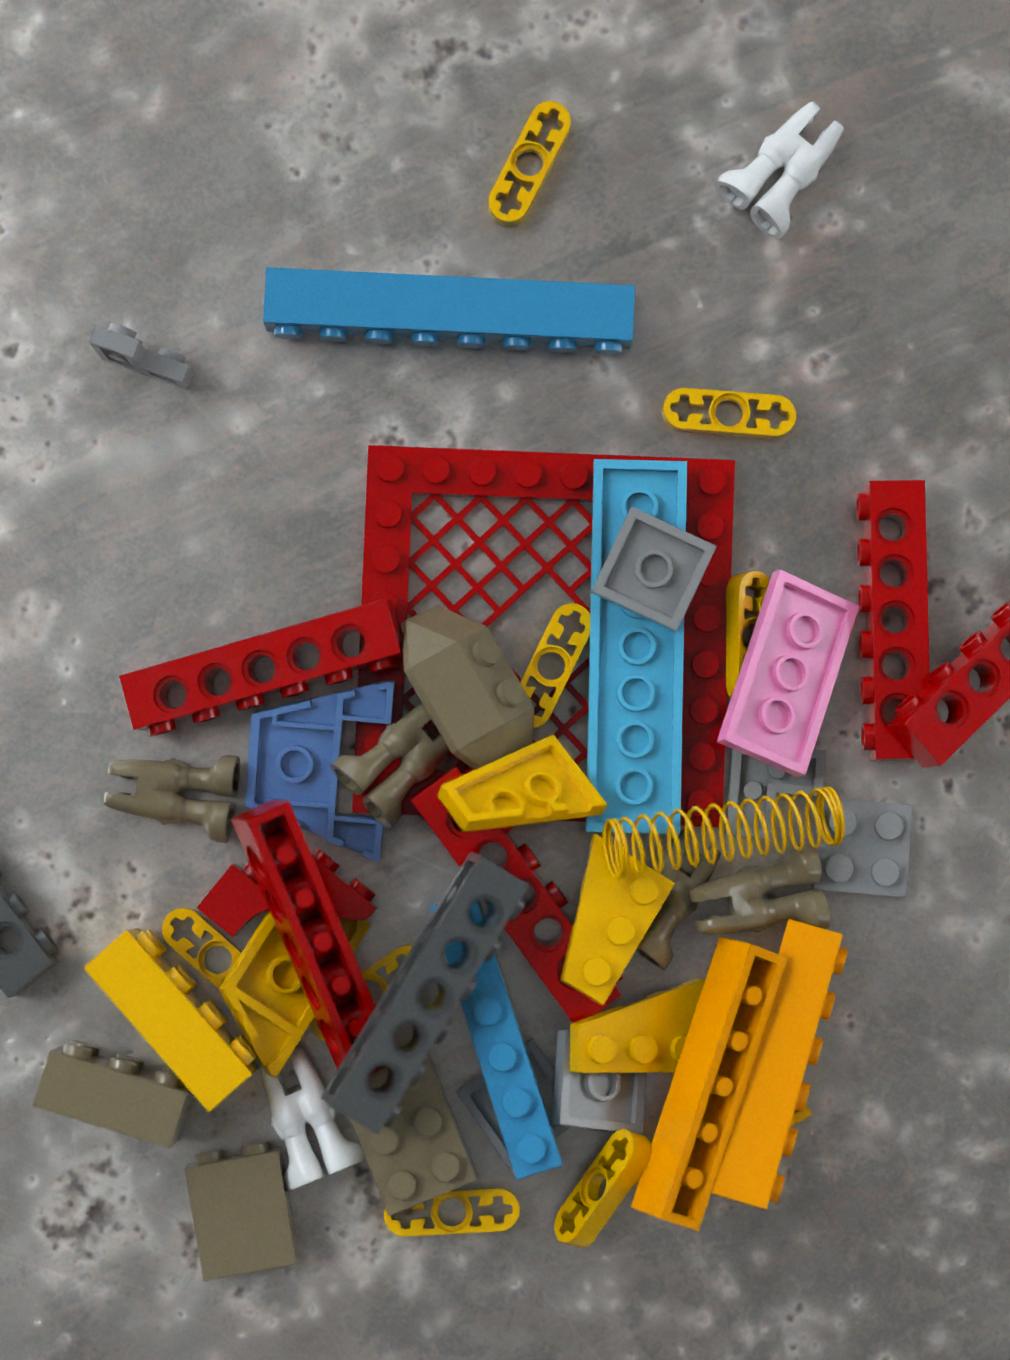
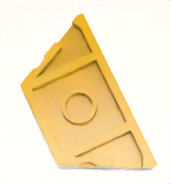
[219,910,371,1078]

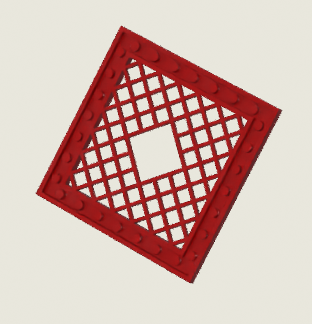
[352,445,735,828]

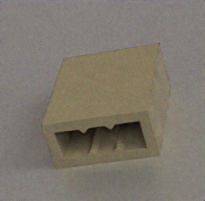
[185,1141,300,1281]

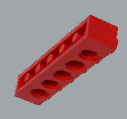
[856,480,930,761]
[119,598,404,737]
[887,600,1010,768]
[411,763,623,1023]
[231,799,387,1076]

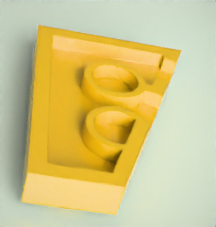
[437,734,608,832]
[561,834,675,1005]
[569,978,704,1073]

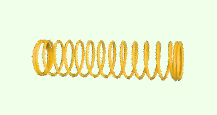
[603,786,845,880]

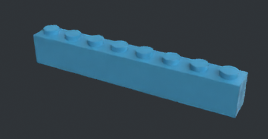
[263,267,635,355]

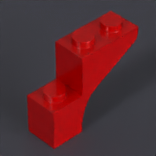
[196,848,378,937]

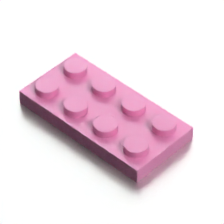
[717,569,859,778]

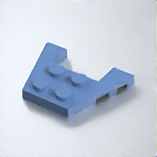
[245,680,395,861]

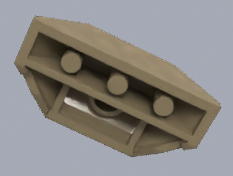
[401,605,534,770]

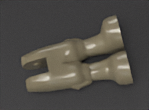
[330,703,450,829]
[104,755,240,843]
[636,829,721,970]
[690,843,830,934]

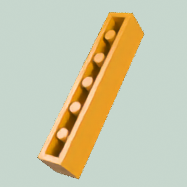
[711,919,848,1211]
[631,937,787,1231]

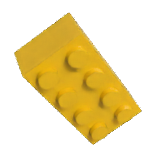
[84,928,260,1112]

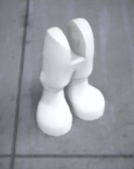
[715,101,844,239]
[260,1046,366,1192]

